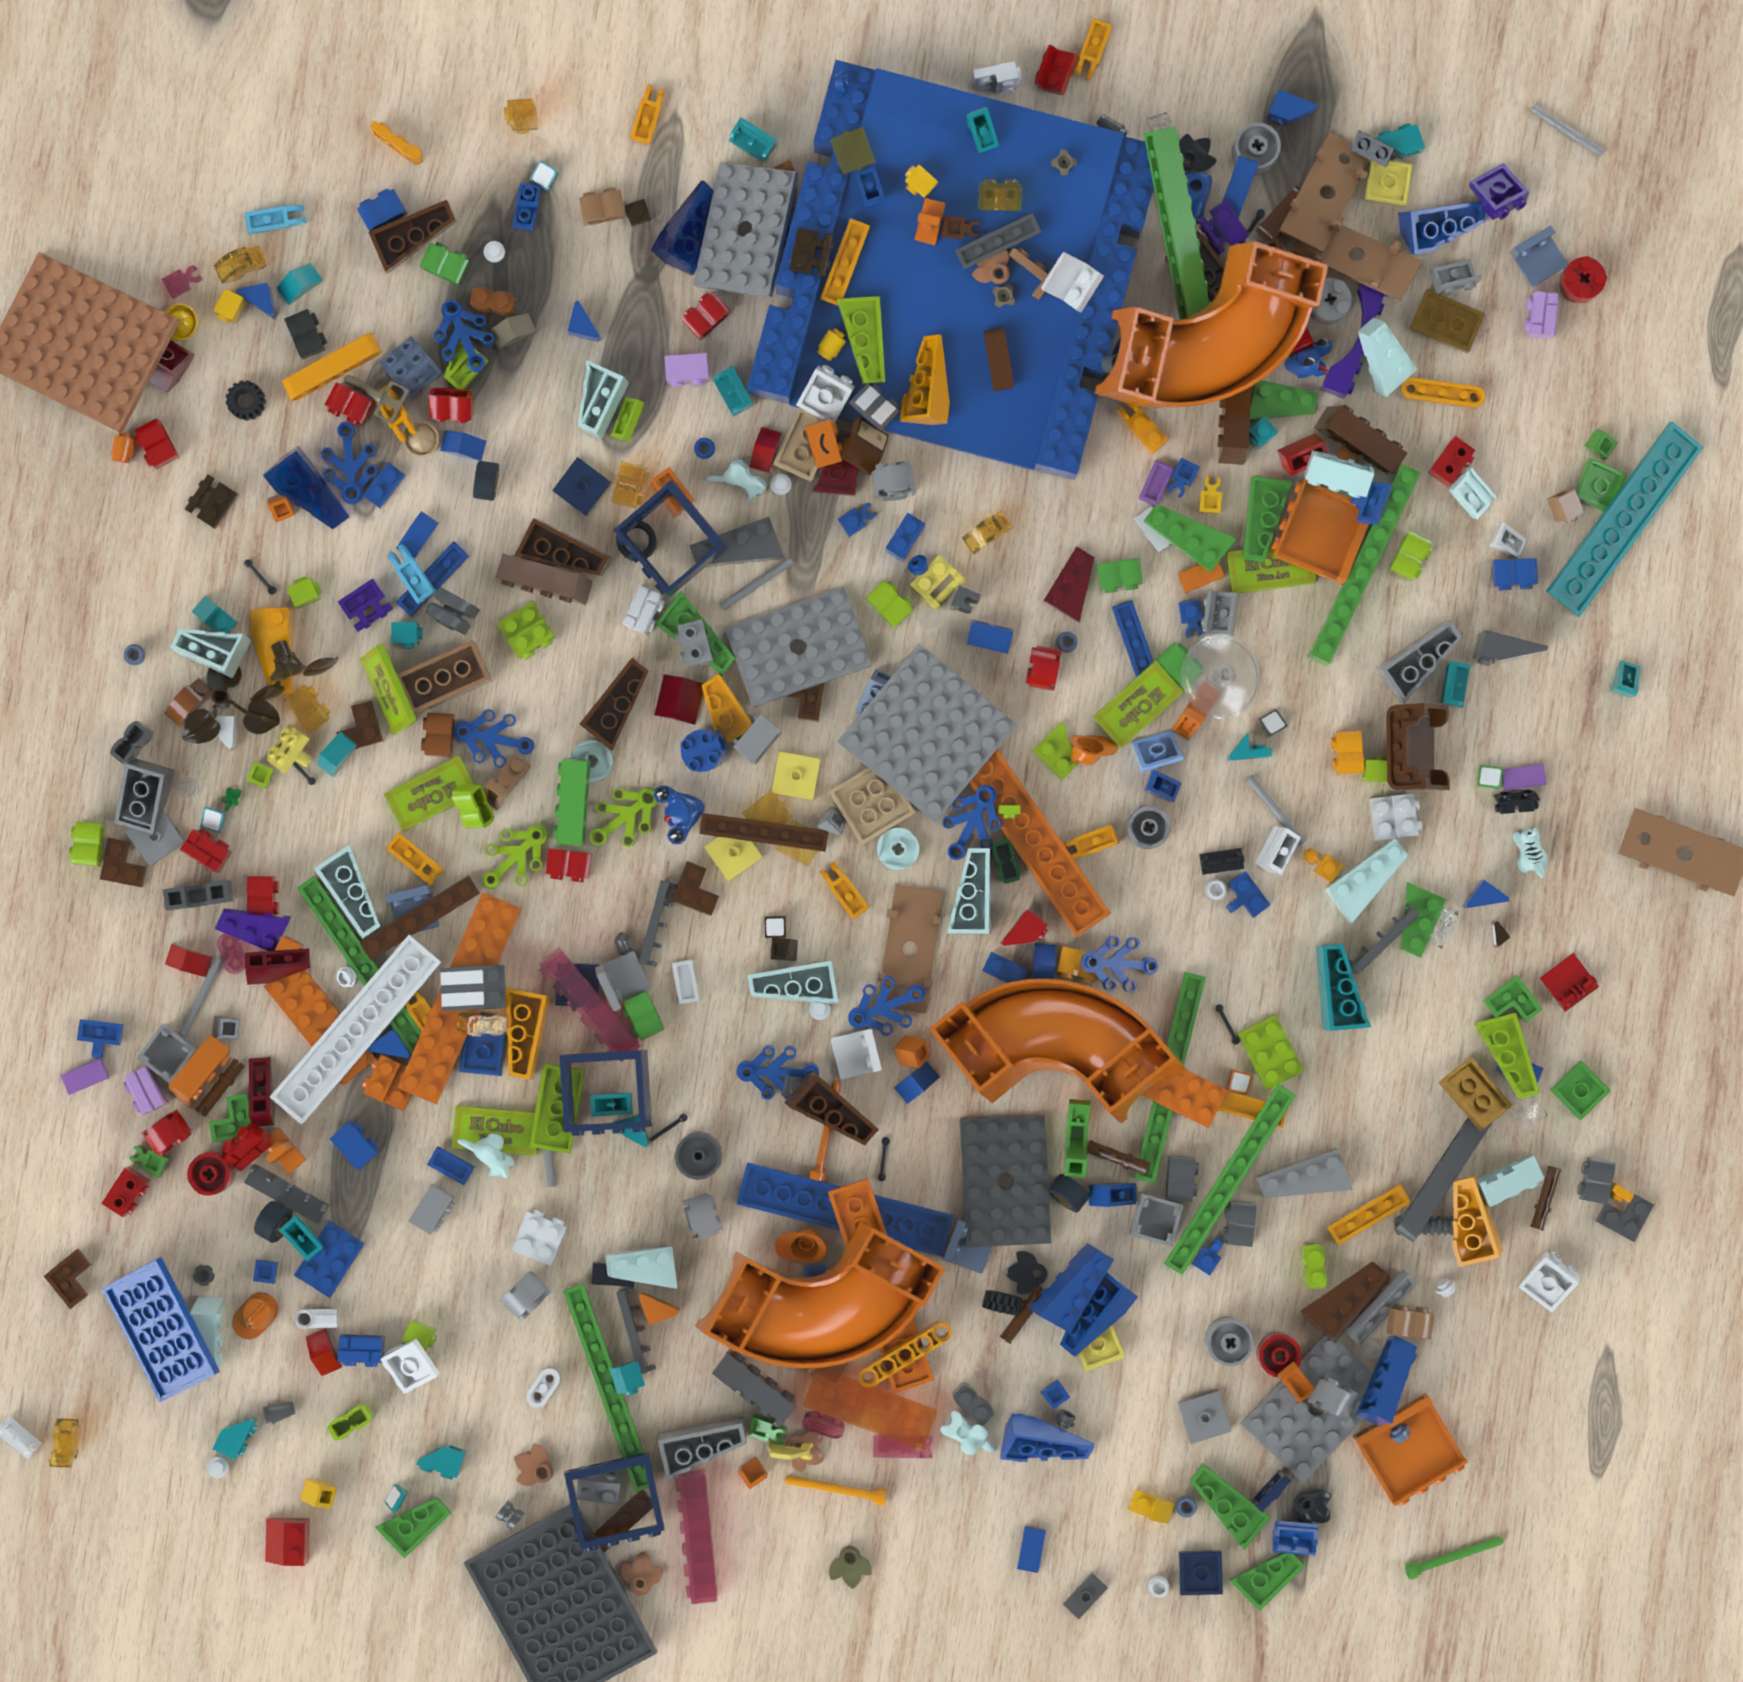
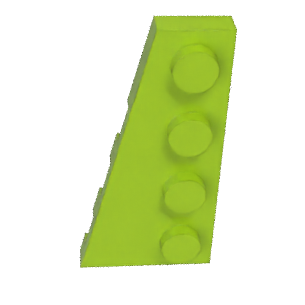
[837,296,885,383]
[1474,1013,1540,1100]

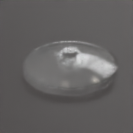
[1181,634,1263,719]

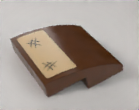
[841,417,889,475]

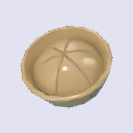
[403,420,439,457]

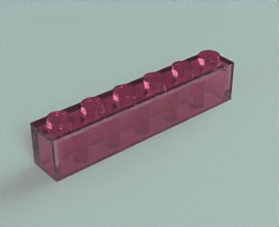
[539,947,641,1063]
[675,1470,718,1604]

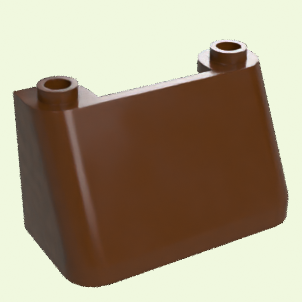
[1386,703,1450,791]

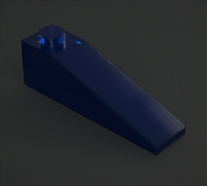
[651,181,714,275]
[263,446,350,529]

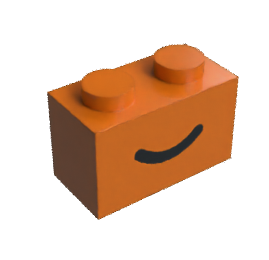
[804,419,842,468]

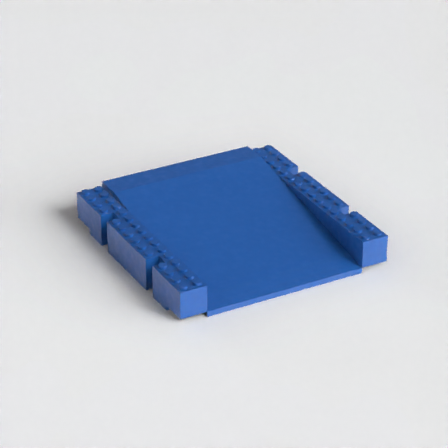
[747,60,1154,480]

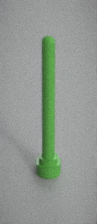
[1404,1537,1504,1580]

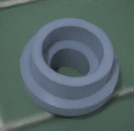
[1056,632,1078,653]
[124,644,146,665]
[1389,1423,1410,1443]
[1175,1495,1197,1517]

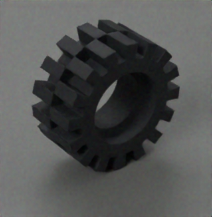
[225,380,266,421]
[982,1290,1023,1316]

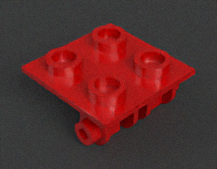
[1540,953,1599,1012]

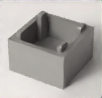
[733,714,781,766]
[137,1023,199,1083]
[1129,1192,1183,1246]

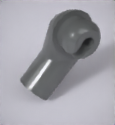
[614,932,640,958]

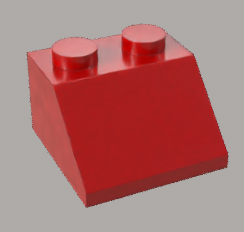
[1000,909,1048,946]
[265,1518,310,1566]

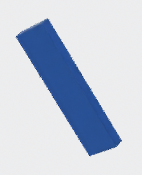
[1212,155,1259,243]
[396,541,470,617]
[1112,600,1153,677]

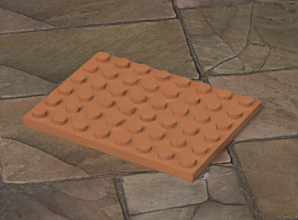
[0,252,180,434]

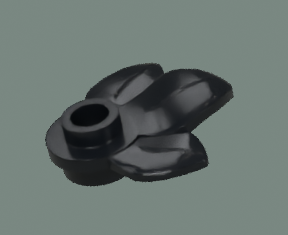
[1179,134,1217,172]
[1005,1251,1047,1294]
[1294,1489,1332,1524]

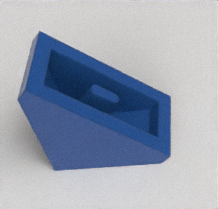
[236,283,276,319]
[568,300,602,342]
[440,430,487,461]
[1143,770,1181,802]
[1463,880,1509,908]
[1032,943,1056,979]
[367,1029,411,1058]
[894,1061,940,1104]

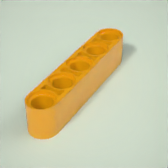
[281,333,382,401]
[859,1319,951,1387]

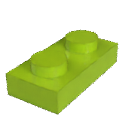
[610,397,644,442]

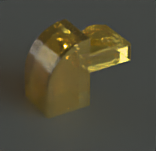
[214,246,268,284]
[962,511,1013,555]
[49,1418,80,1468]

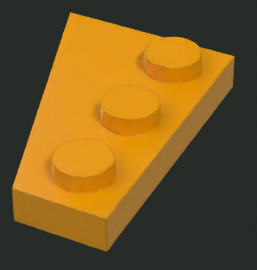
[701,673,753,745]

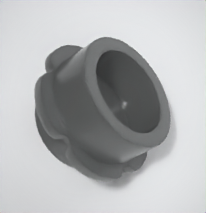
[193,1265,215,1286]
[1055,1409,1076,1429]

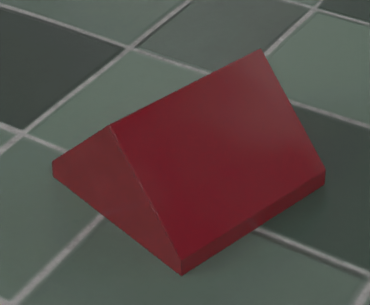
[654,674,704,725]

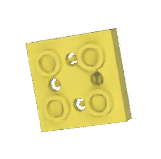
[266,724,312,774]

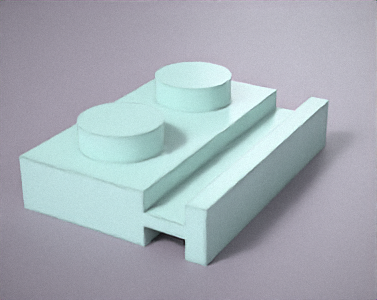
[1449,468,1497,520]

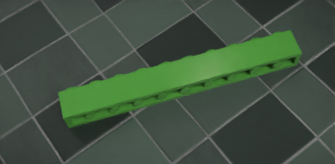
[1144,126,1211,320]
[1307,464,1421,666]

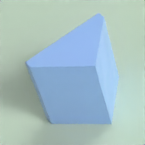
[1132,730,1184,773]

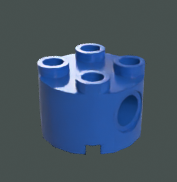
[680,728,728,772]

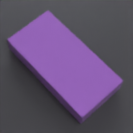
[1138,460,1175,506]
[1502,764,1547,791]
[61,1059,109,1095]

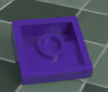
[1469,163,1529,220]

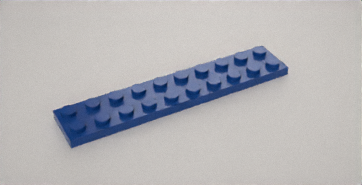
[737,1162,953,1257]

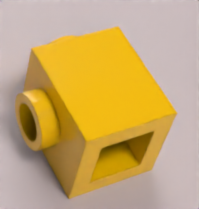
[905,165,939,199]
[213,288,247,324]
[300,1479,337,1508]

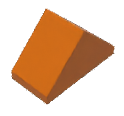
[639,1291,680,1325]

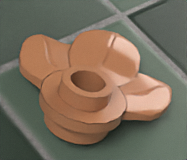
[972,250,1010,284]
[785,1431,824,1472]
[514,1443,554,1486]
[620,1552,663,1596]

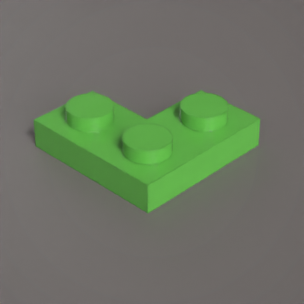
[1482,975,1543,1022]
[209,1093,251,1143]

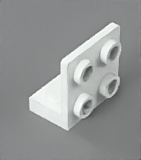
[1041,252,1104,312]
[831,1028,882,1079]

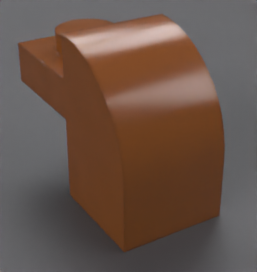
[164,678,213,727]

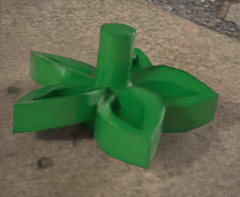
[219,787,242,811]

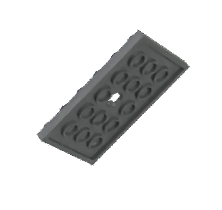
[960,1115,1052,1248]

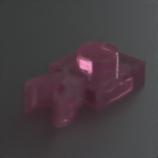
[162,265,203,299]

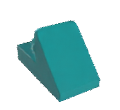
[966,107,999,154]
[192,596,238,634]
[1227,733,1272,761]

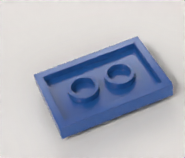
[294,1221,365,1298]

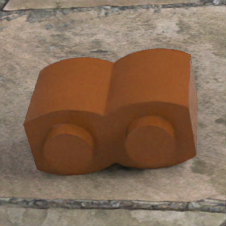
[470,287,517,317]
[421,712,455,758]

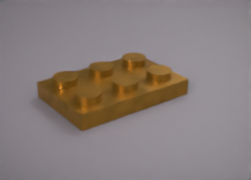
[1410,289,1485,353]
[1438,1057,1513,1132]

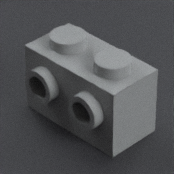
[675,619,714,668]
[409,1184,455,1235]

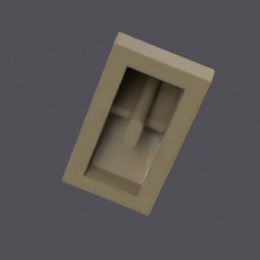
[490,313,537,350]

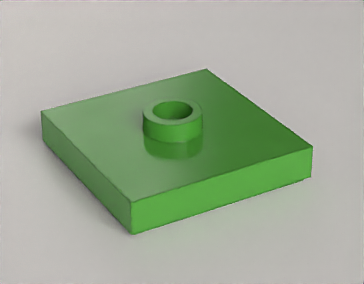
[1575,458,1627,511]
[1550,1060,1611,1120]

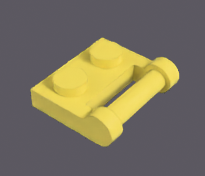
[910,555,966,611]

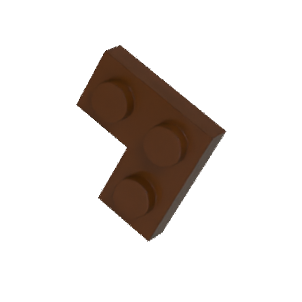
[787,683,825,722]
[336,700,384,750]
[100,838,147,887]
[671,861,719,916]
[44,1248,92,1309]

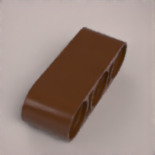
[1256,186,1300,242]
[983,327,1014,392]

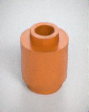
[111,432,135,464]

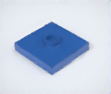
[459,1030,507,1077]

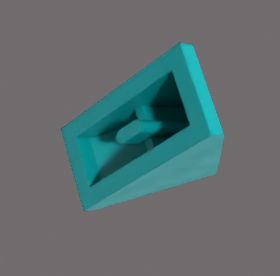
[277,263,323,305]
[1610,660,1640,698]
[317,732,357,777]
[590,1093,633,1117]
[612,1115,649,1148]
[279,1215,323,1261]

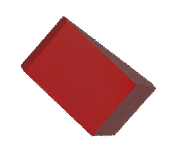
[749,427,782,473]
[165,944,212,977]
[306,1328,342,1376]

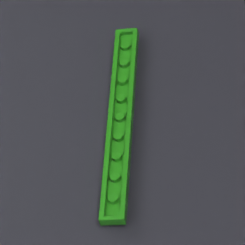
[297,876,421,1055]
[1134,972,1206,1183]
[1164,1083,1296,1275]
[563,1283,649,1492]

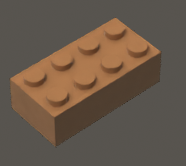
[397,640,493,716]

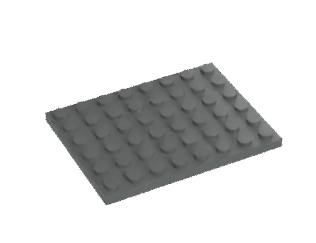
[464,1504,658,1682]

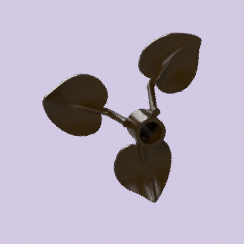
[249,640,339,701]
[182,666,280,744]

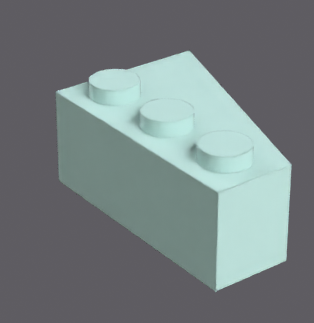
[1358,317,1417,397]
[578,360,629,439]
[1304,450,1375,498]
[170,629,251,678]
[1476,1154,1545,1207]
[605,1245,678,1289]
[190,1296,224,1367]

